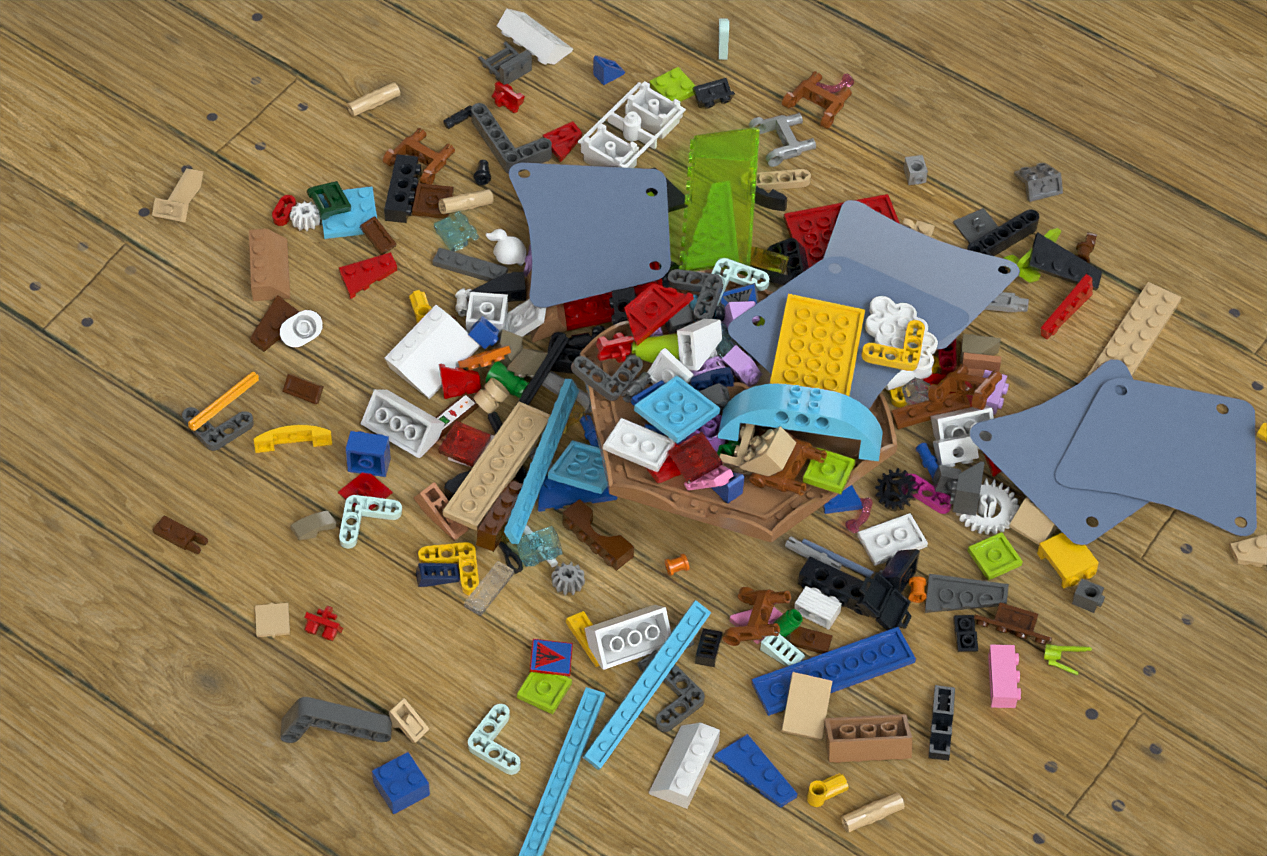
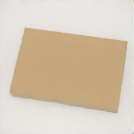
[781,672,832,741]

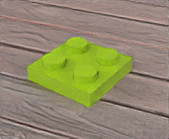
[649,67,696,102]
[803,448,855,494]
[968,532,1023,581]
[517,672,572,715]

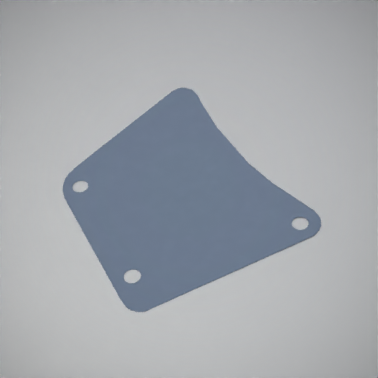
[509,163,671,308]
[823,200,1020,349]
[728,256,969,409]
[970,360,1150,545]
[1055,378,1257,536]

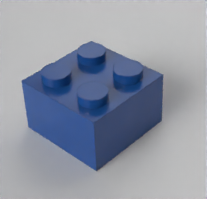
[346,431,391,477]
[372,752,430,814]

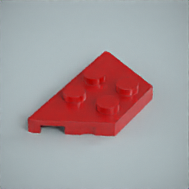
[624,283,694,346]

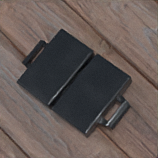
[857,572,912,631]

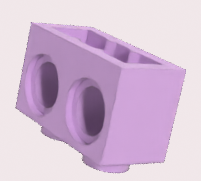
[722,345,763,387]

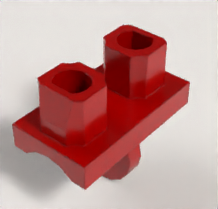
[492,81,525,113]
[596,332,634,363]
[304,606,343,641]

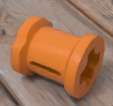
[665,553,690,576]
[909,576,927,603]

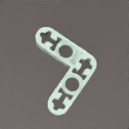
[719,18,729,60]
[704,258,769,305]
[339,495,402,549]
[468,704,520,775]

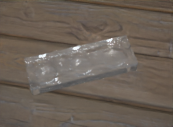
[464,561,514,616]

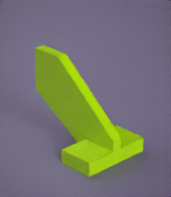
[1003,228,1061,283]

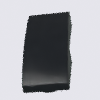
[749,185,787,211]
[953,615,978,652]

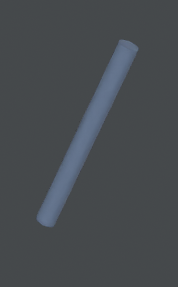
[802,539,874,578]

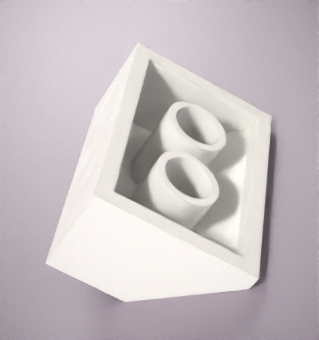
[931,405,994,455]

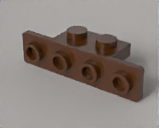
[973,602,1052,645]

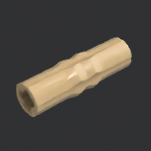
[347,82,401,117]
[438,189,494,214]
[841,792,905,833]

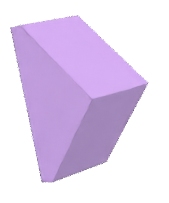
[721,301,760,333]

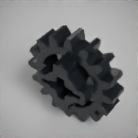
[875,468,918,511]

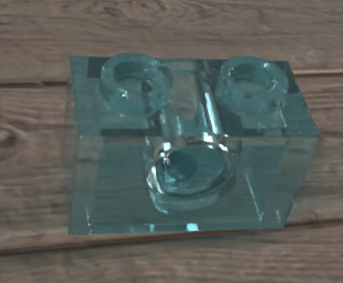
[516,526,563,567]

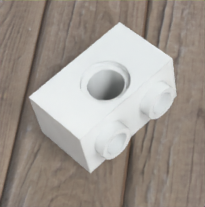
[933,433,979,467]

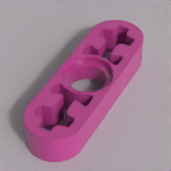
[906,474,952,514]

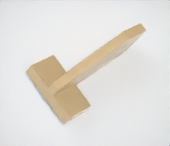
[152,168,204,222]

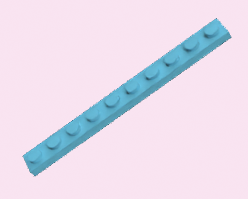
[504,379,579,544]
[583,600,711,770]
[519,687,605,856]

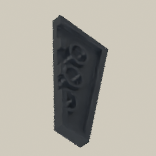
[1027,232,1102,291]

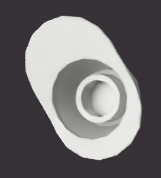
[280,310,323,347]

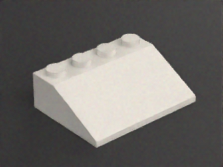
[385,305,481,399]

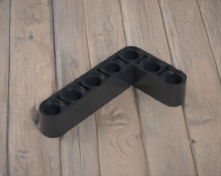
[967,209,1040,274]

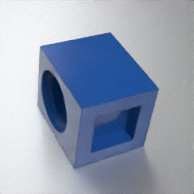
[468,316,499,349]

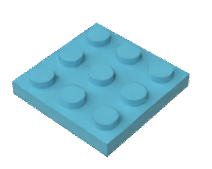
[318,187,377,239]
[634,376,720,443]
[548,440,608,494]

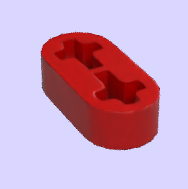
[272,195,296,226]

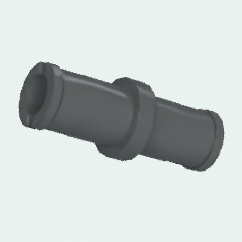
[621,372,652,403]

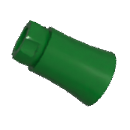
[485,361,529,398]

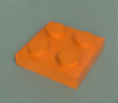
[458,345,511,370]

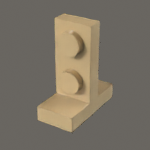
[719,424,756,475]

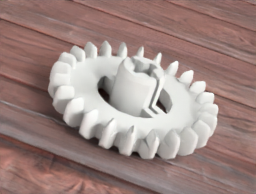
[956,478,1019,535]

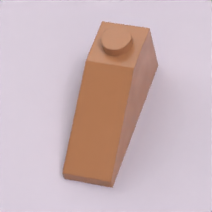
[414,482,469,541]

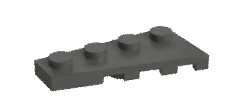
[925,574,1009,613]

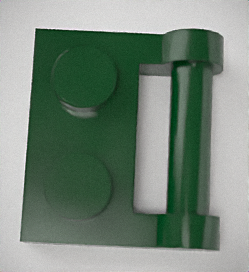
[307,181,351,220]

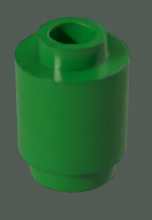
[773,609,803,637]

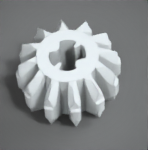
[290,200,321,231]

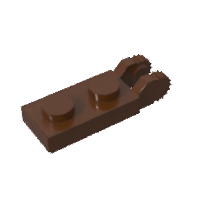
[153,515,208,554]

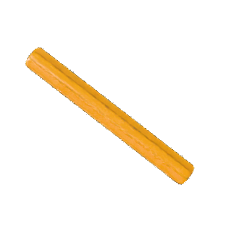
[188,372,259,431]

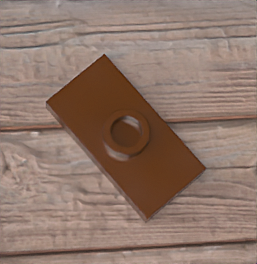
[359,216,397,255]
[282,373,324,405]
[789,626,833,654]

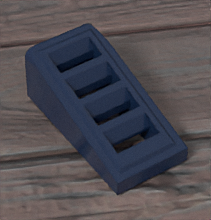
[416,563,460,587]

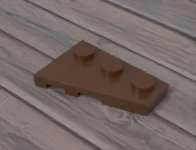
[250,295,299,352]

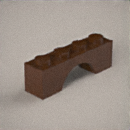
[476,480,523,552]
[562,499,634,571]

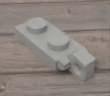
[984,292,1029,312]

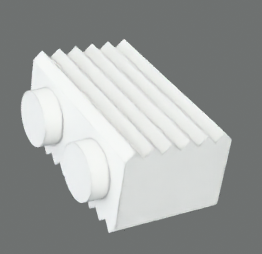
[794,586,842,629]

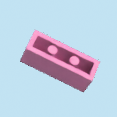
[988,645,1021,708]

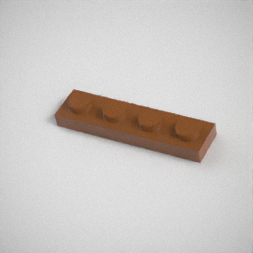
[892,392,970,429]

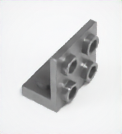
[1014,163,1063,202]

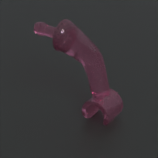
[816,73,854,93]
[845,497,873,533]

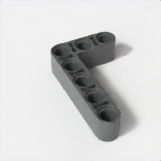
[471,103,552,174]
[280,697,392,743]

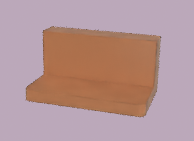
[962,353,1001,377]

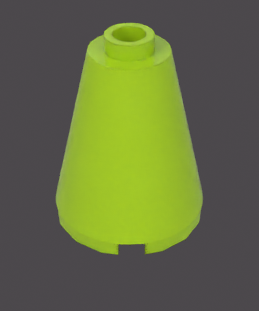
[632,333,680,363]

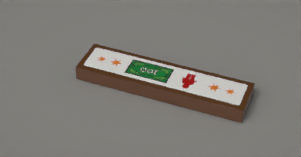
[435,392,479,440]

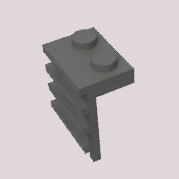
[478,42,532,85]

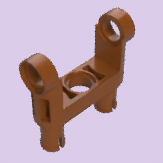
[782,71,852,129]
[383,128,455,185]
[928,365,1002,410]
[748,430,827,496]
[723,587,791,646]

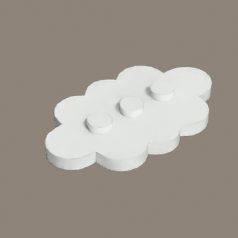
[865,296,938,374]

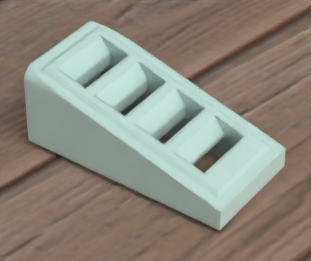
[760,632,805,667]

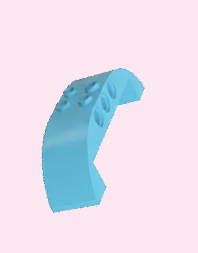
[718,384,883,462]

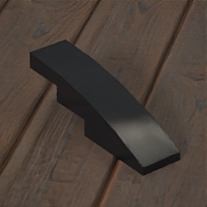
[928,685,955,761]

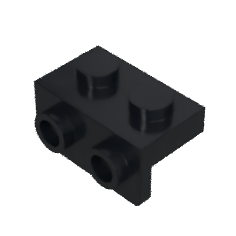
[692,78,735,109]

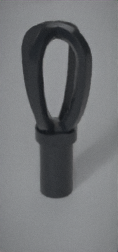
[498,539,523,574]

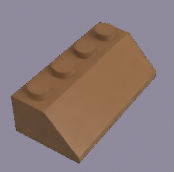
[249,229,290,301]
[525,269,567,342]
[825,714,912,763]

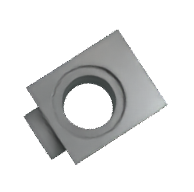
[904,155,928,185]

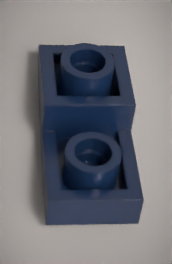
[691,367,734,392]

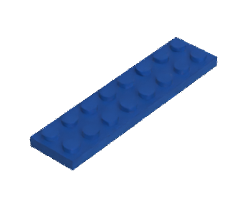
[751,627,916,716]

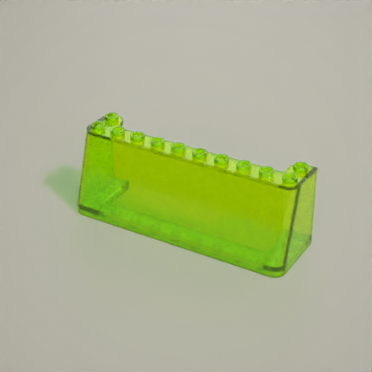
[679,127,760,277]

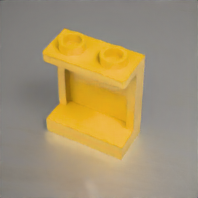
[1037,532,1099,588]

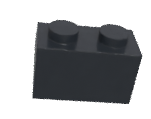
[878,549,920,593]

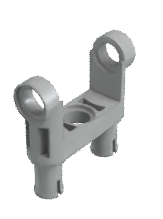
[749,113,816,167]

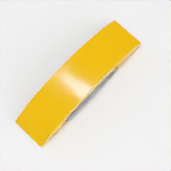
[254,425,333,453]

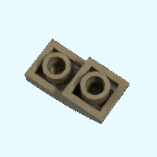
[290,511,337,540]

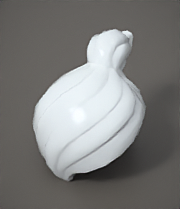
[486,229,526,266]

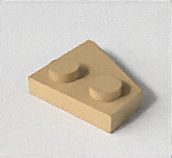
[1229,534,1267,567]

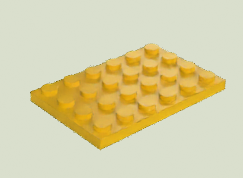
[770,294,865,396]

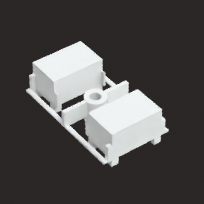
[578,81,686,168]

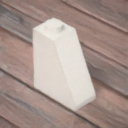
[677,319,722,371]

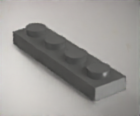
[432,248,508,282]

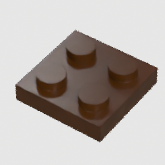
[412,183,454,219]

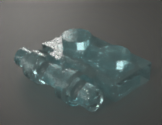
[434,211,479,252]

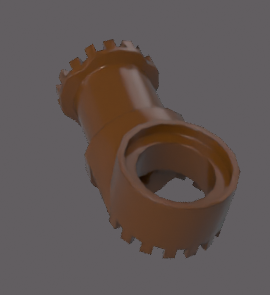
[1076,232,1097,263]

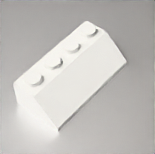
[497,8,573,65]
[361,389,445,458]
[585,605,671,670]
[649,723,720,809]

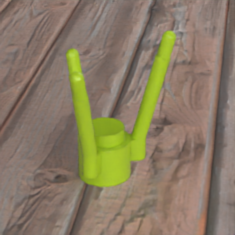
[1044,644,1092,675]

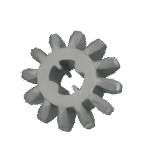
[551,562,585,596]

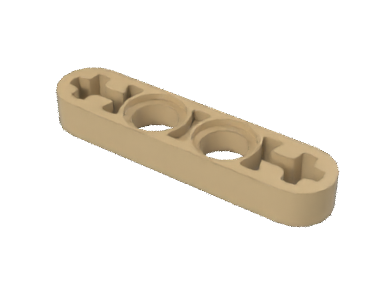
[741,169,811,191]

